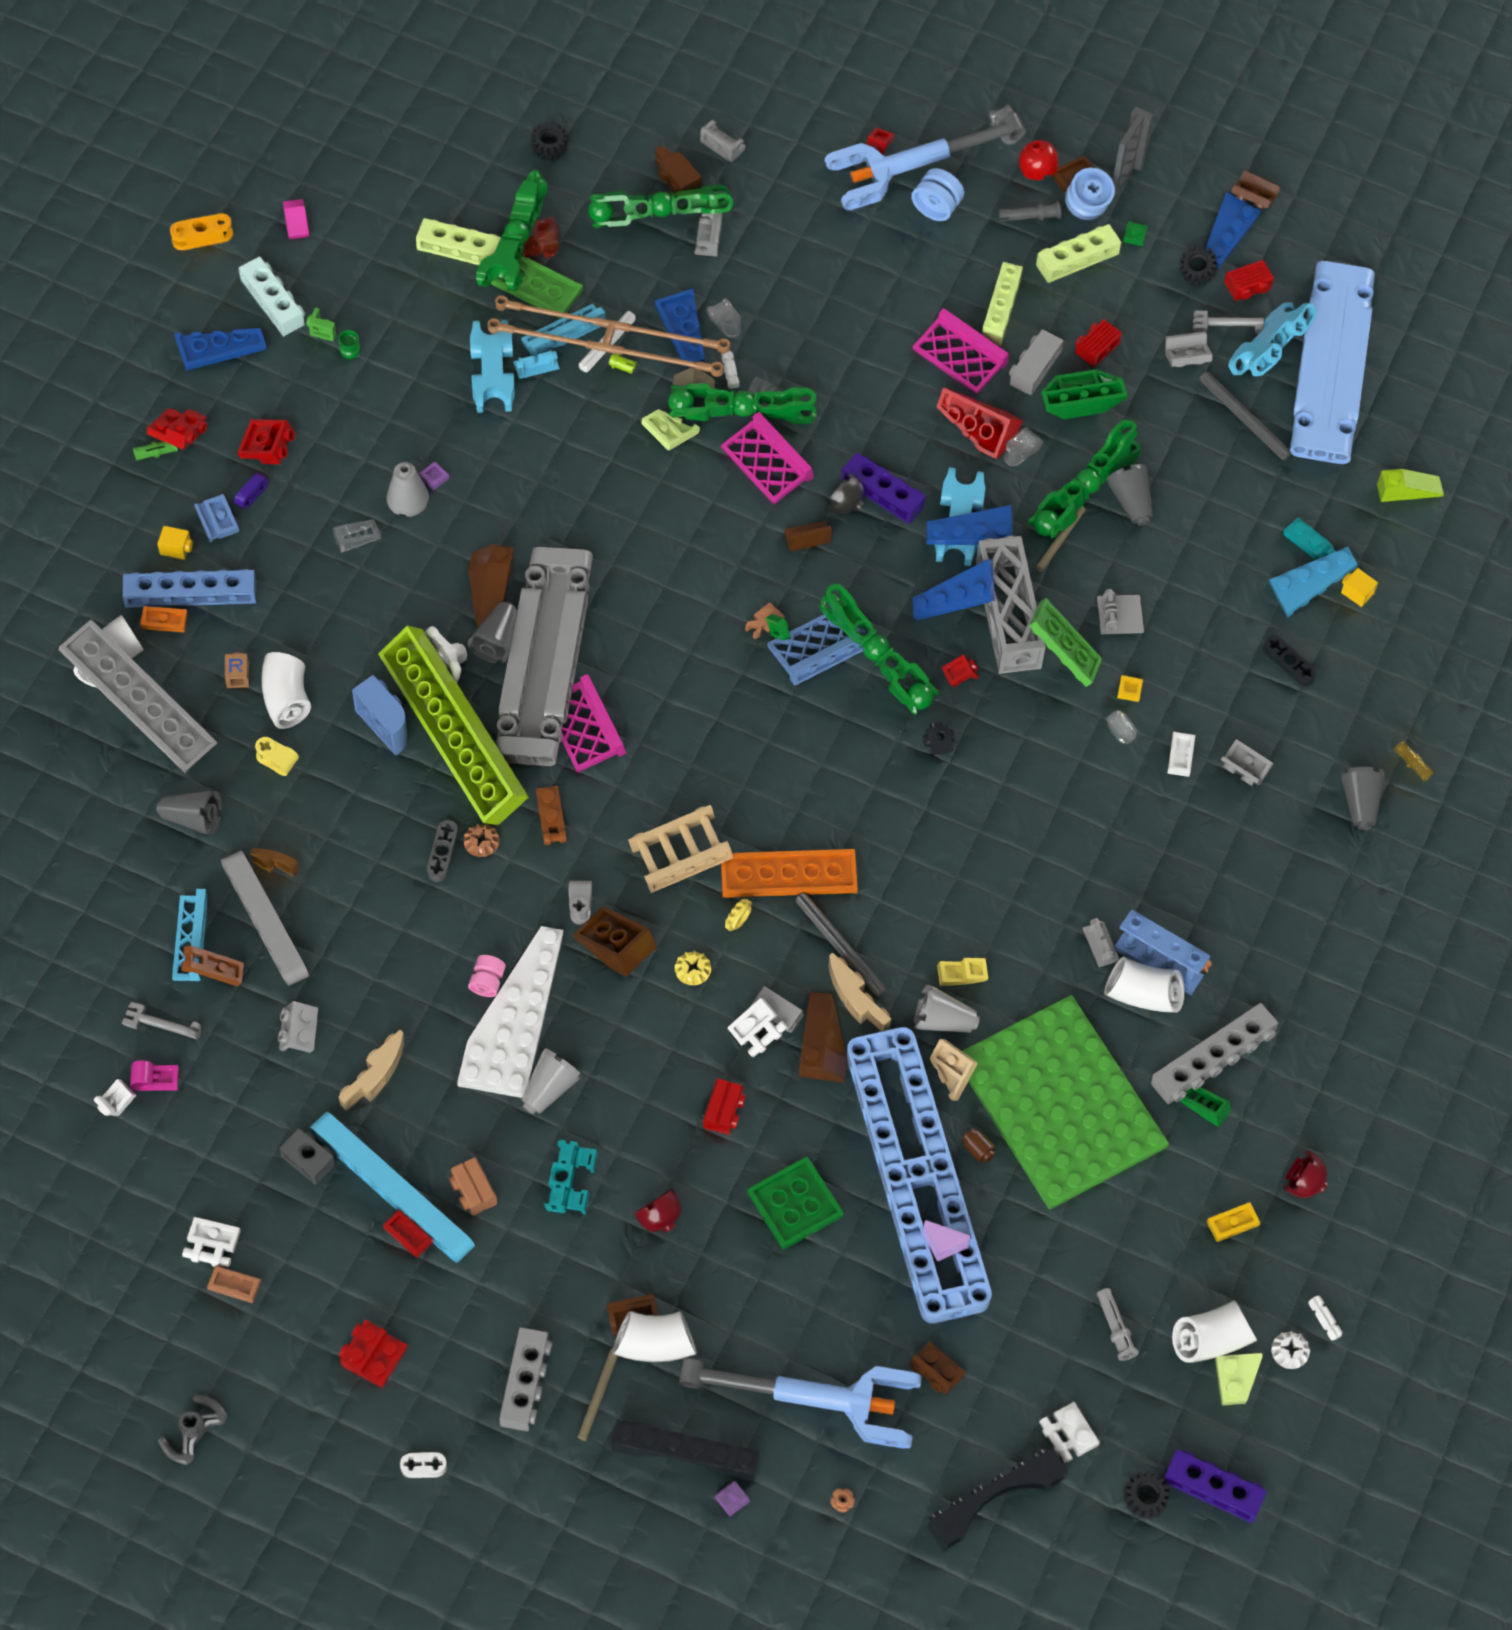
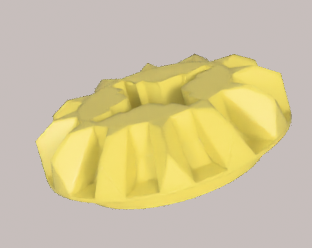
[725,899,752,931]
[675,950,711,985]

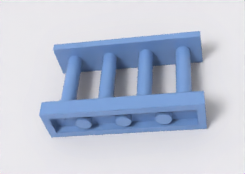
[1114,909,1210,996]

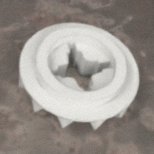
[1271,1331,1310,1369]

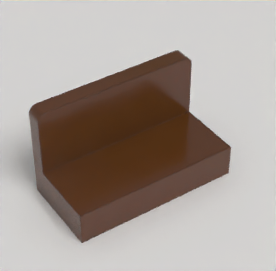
[784,521,832,551]

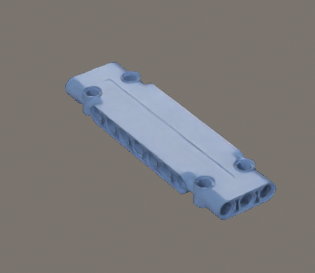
[1290,261,1375,464]

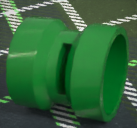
[338,330,361,359]

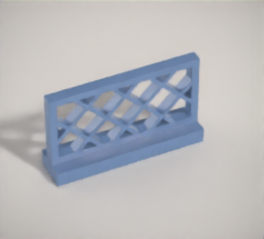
[767,614,867,686]

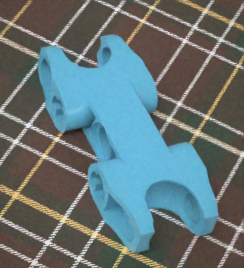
[1228,302,1317,376]
[470,320,515,413]
[934,467,986,566]

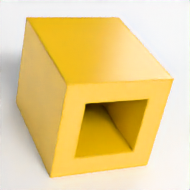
[157,526,193,560]
[1341,568,1378,607]

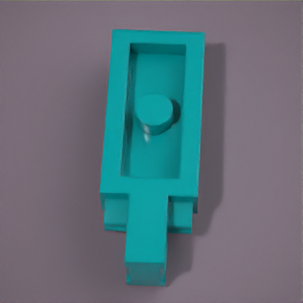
[1283,518,1336,560]

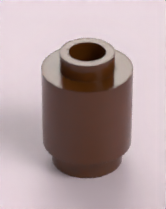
[962,1128,996,1163]

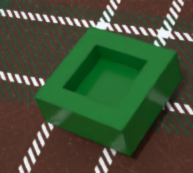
[1123,221,1148,246]
[766,614,790,641]

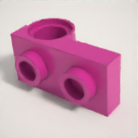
[130,1061,179,1091]

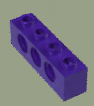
[841,452,926,524]
[1164,1450,1267,1524]

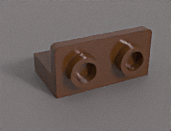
[910,1341,966,1396]

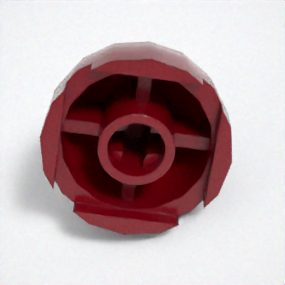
[1283,1150,1328,1198]
[634,1189,682,1233]

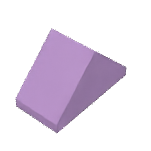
[922,1220,971,1261]

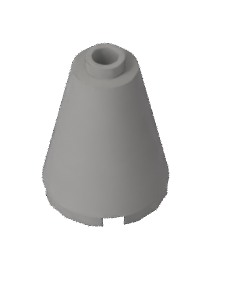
[386,462,429,517]
[914,985,980,1033]
[521,1048,582,1115]

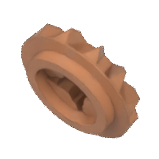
[464,823,499,857]

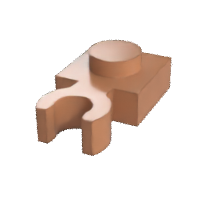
[745,602,784,639]

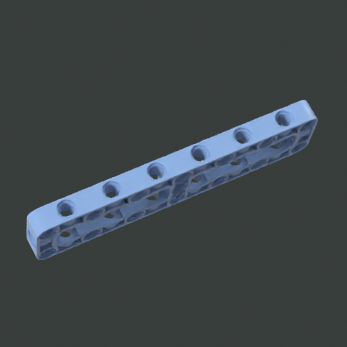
[847,1027,992,1323]

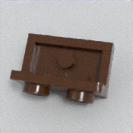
[1231,170,1281,209]

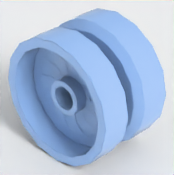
[912,168,964,221]
[1065,168,1115,220]

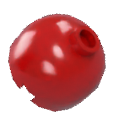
[1019,140,1059,180]

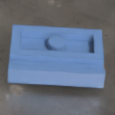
[194,494,239,542]

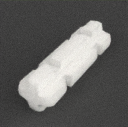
[722,351,739,389]
[1309,1296,1343,1341]

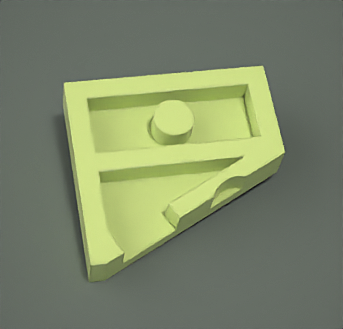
[641,409,700,451]
[1215,1353,1263,1405]

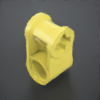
[255,737,299,776]

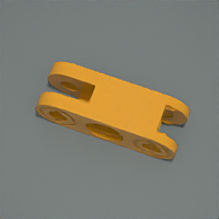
[170,214,233,250]

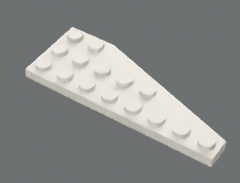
[457,926,564,1098]

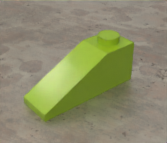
[1377,469,1444,502]

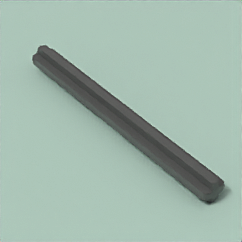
[1199,372,1291,460]
[796,892,886,997]

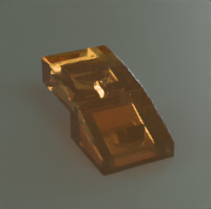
[250,848,299,878]

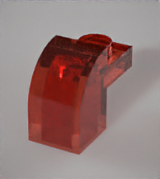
[522,217,560,259]

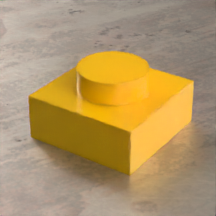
[1117,675,1143,702]

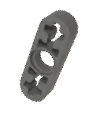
[427,820,458,882]

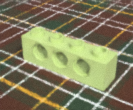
[416,218,502,265]
[1036,224,1121,283]
[982,262,1023,346]

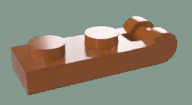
[536,786,567,846]
[181,946,244,986]

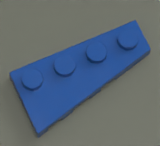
[1204,192,1261,269]
[655,288,705,369]
[174,328,267,371]
[926,505,1013,545]
[913,559,995,621]

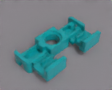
[544,1140,598,1214]

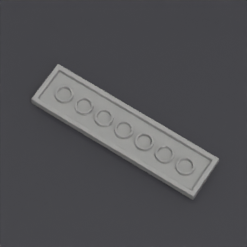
[58,620,217,773]

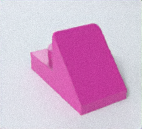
[283,199,309,239]

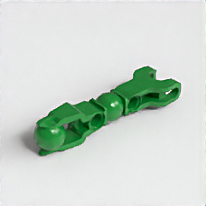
[476,169,548,291]
[588,185,733,228]
[668,383,817,424]
[1028,420,1141,539]
[819,584,939,715]

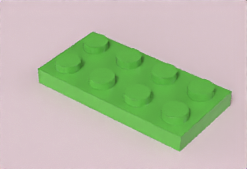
[491,255,583,319]
[1029,598,1102,687]

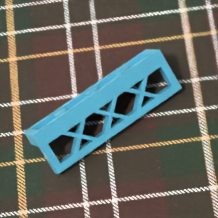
[521,304,605,356]
[172,889,208,981]

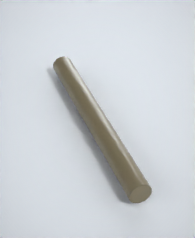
[1036,506,1086,572]
[578,1349,618,1441]

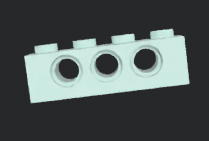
[239,257,305,336]

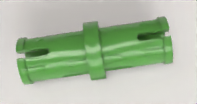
[133,441,178,461]

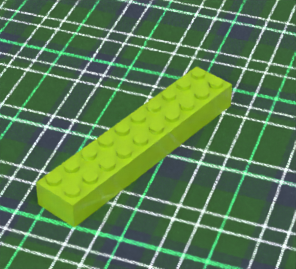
[378,626,529,825]

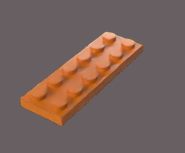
[721,849,858,898]

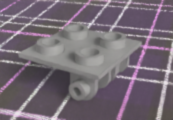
[1097,589,1144,634]

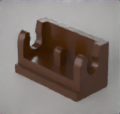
[607,1294,658,1336]

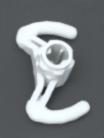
[425,626,467,683]

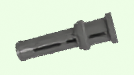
[998,201,1061,222]

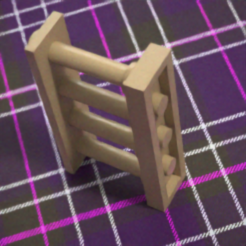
[628,805,733,893]

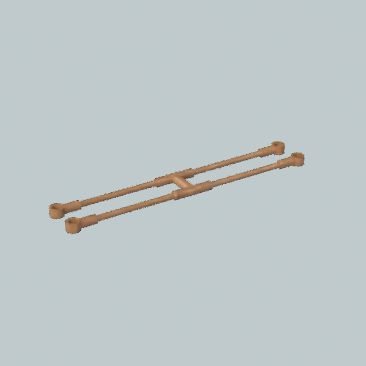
[488,296,730,377]

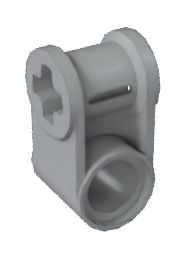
[569,881,592,925]

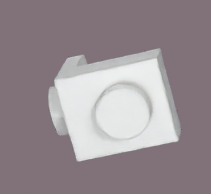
[93,1079,136,1116]

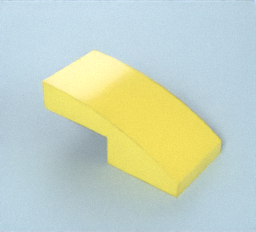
[937,958,988,986]

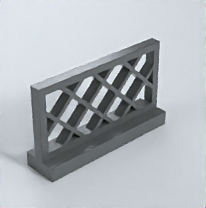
[1113,107,1154,196]

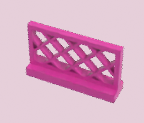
[913,308,1009,395]
[721,412,814,504]
[562,674,626,773]

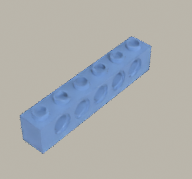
[123,569,256,608]

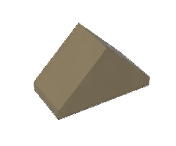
[671,367,715,399]

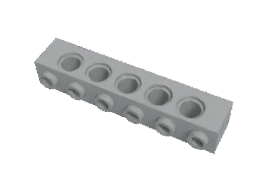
[1151,1003,1278,1105]

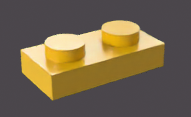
[1207,1202,1260,1242]

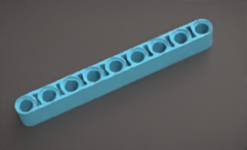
[309,1112,475,1263]

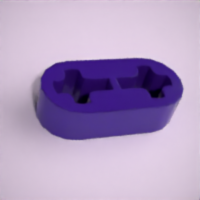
[234,473,268,509]

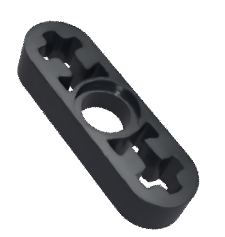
[1264,636,1316,686]

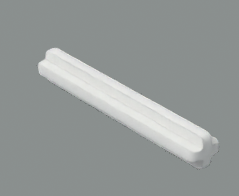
[579,311,635,372]

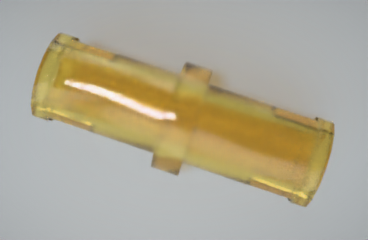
[1394,740,1434,782]

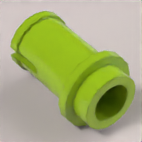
[609,353,637,374]

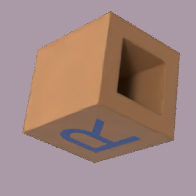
[225,652,249,688]

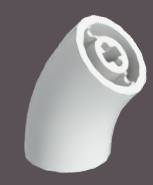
[73,615,144,687]
[262,652,311,729]
[1104,957,1184,1013]
[1172,1300,1257,1363]
[613,1311,696,1362]

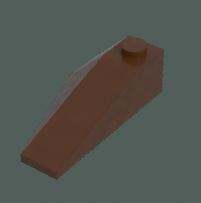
[468,544,515,628]
[799,992,847,1083]

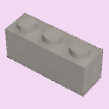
[1009,329,1064,395]

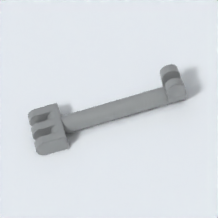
[1193,311,1264,334]
[122,1002,201,1040]

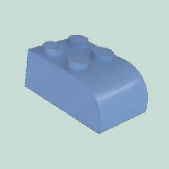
[352,675,408,755]

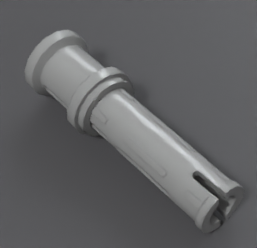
[1096,1288,1139,1361]

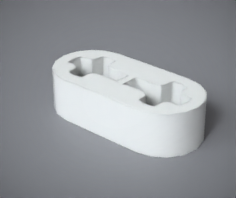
[400,1452,447,1478]

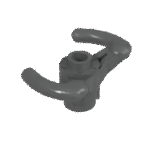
[158,1395,227,1465]

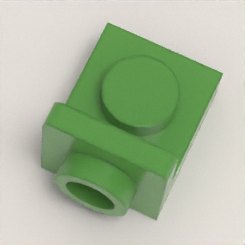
[307,308,336,341]

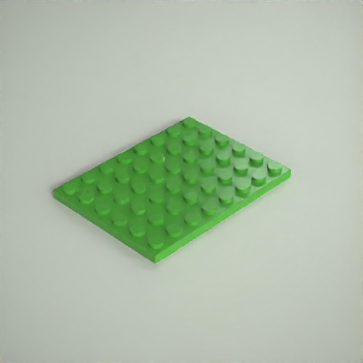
[962,995,1169,1210]

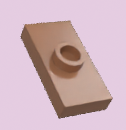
[207,1266,261,1303]

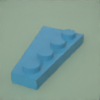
[1269,547,1357,618]

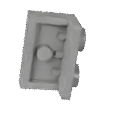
[1165,332,1212,367]
[1220,739,1274,786]
[278,1001,318,1053]

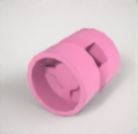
[468,955,506,997]

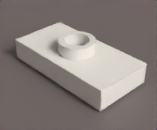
[1167,732,1195,777]

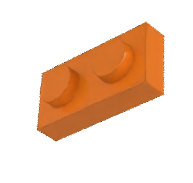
[140,606,188,633]

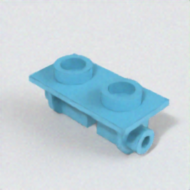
[513,350,559,379]

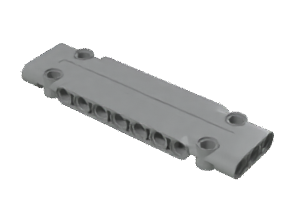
[496,547,593,766]

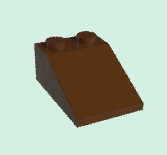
[573,906,657,976]

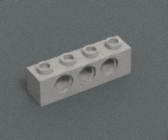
[499,1328,552,1432]

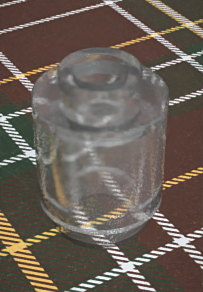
[1107,710,1137,744]

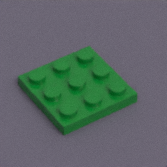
[747,1157,844,1250]

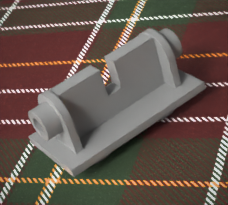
[1082,918,1120,967]

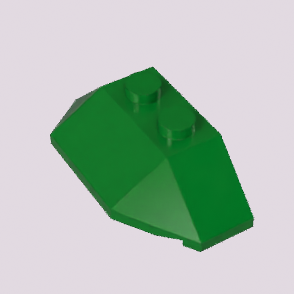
[1041,369,1128,419]

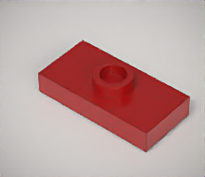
[383,1209,434,1258]

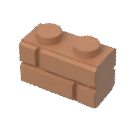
[449,1157,497,1216]

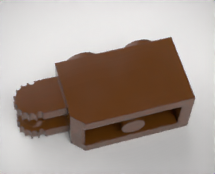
[655,146,702,200]

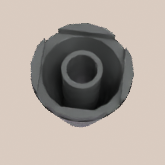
[1107,464,1153,526]
[468,602,517,663]
[1341,767,1385,830]
[157,790,222,835]

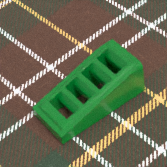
[1180,1087,1231,1127]

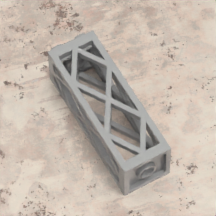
[975,536,1046,674]

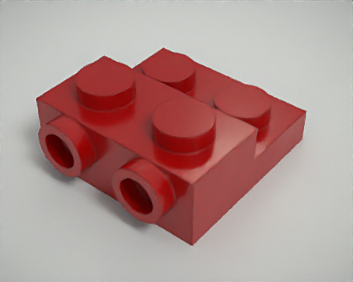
[147,408,208,450]
[237,420,295,464]
[339,1320,408,1388]

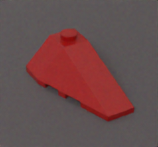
[936,387,1023,459]

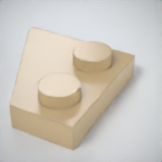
[930,1039,978,1101]

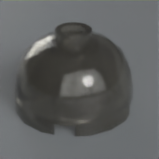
[824,472,864,515]

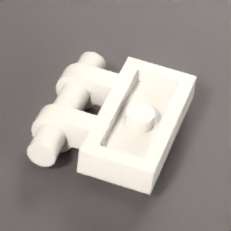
[727,998,787,1058]
[183,1217,241,1268]
[1039,1402,1100,1463]

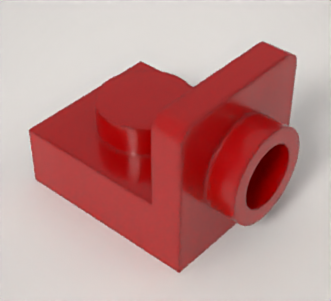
[866,128,895,156]
[941,654,979,687]

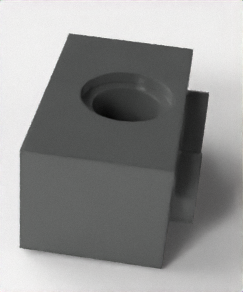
[279,1128,335,1185]

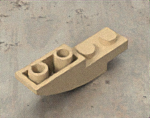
[828,953,891,1032]
[338,1030,405,1111]

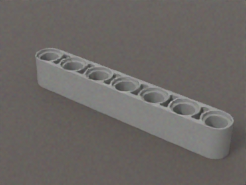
[221,850,309,986]

